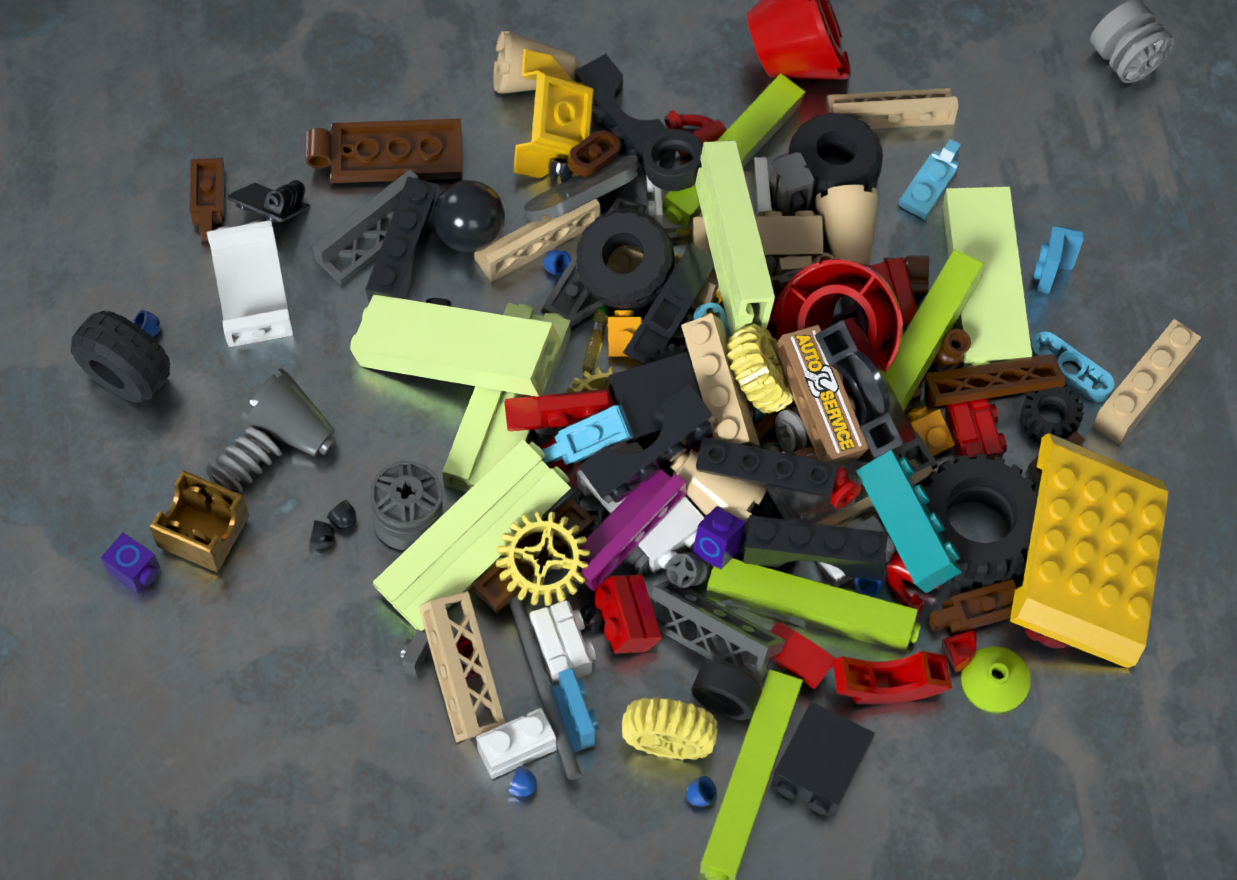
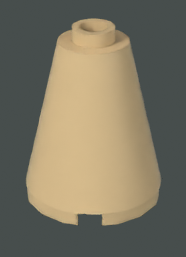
[493,31,580,94]
[815,185,880,266]
[671,450,768,522]

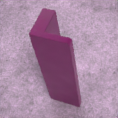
[568,467,687,591]

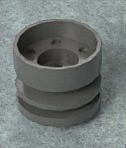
[371,461,443,550]

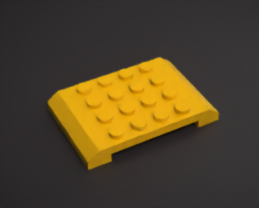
[1010,433,1169,668]

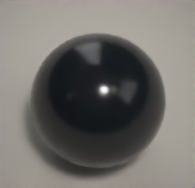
[433,180,505,253]

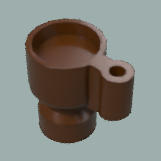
[883,255,929,296]
[932,329,971,371]

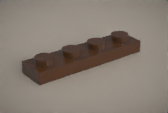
[472,498,595,613]

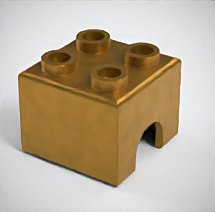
[150,470,250,573]

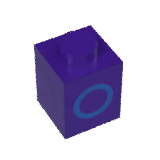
[693,506,746,570]
[101,532,160,593]

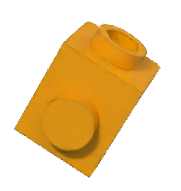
[608,310,641,357]
[907,405,955,459]

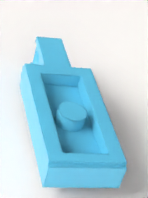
[898,139,961,220]
[542,405,634,465]

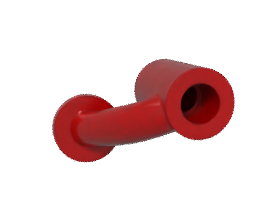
[664,110,726,156]
[886,550,942,619]

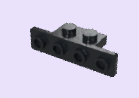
[696,438,838,498]

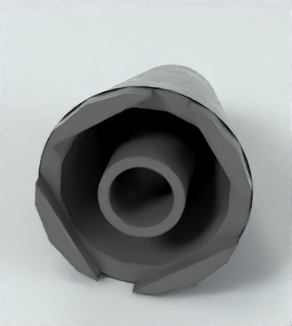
[241,368,336,457]

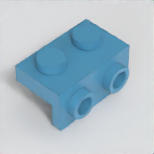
[1033,226,1084,294]
[540,668,599,752]

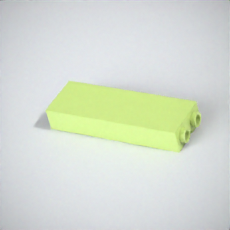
[695,140,775,336]
[942,187,1032,368]
[350,294,561,397]
[442,303,570,492]
[373,439,571,632]

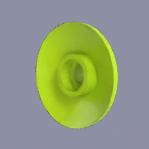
[961,646,1031,713]

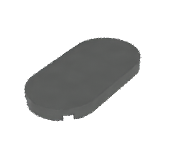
[524,155,642,222]

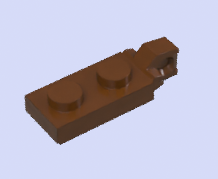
[190,158,224,242]
[927,579,1018,633]

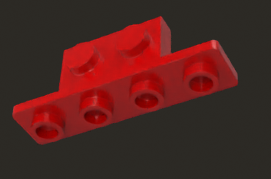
[504,389,613,432]

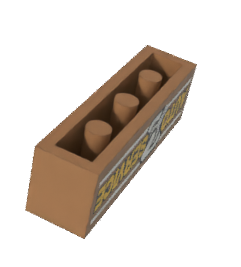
[773,325,869,465]

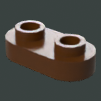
[567,131,621,177]

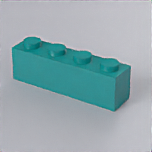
[856,450,962,593]

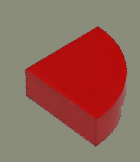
[942,629,977,673]

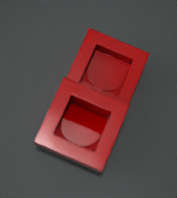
[769,621,836,689]

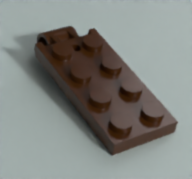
[306,118,463,183]

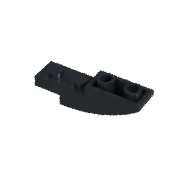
[623,242,714,365]

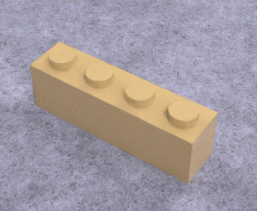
[692,211,823,260]
[681,314,760,447]
[1093,319,1202,446]

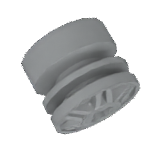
[1090,0,1175,83]

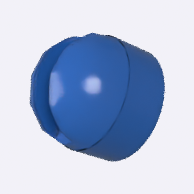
[543,249,571,276]
[133,310,160,337]
[852,578,882,597]
[508,766,537,797]
[686,776,717,807]

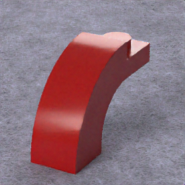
[832,651,952,705]

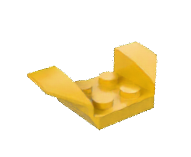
[513,49,593,178]

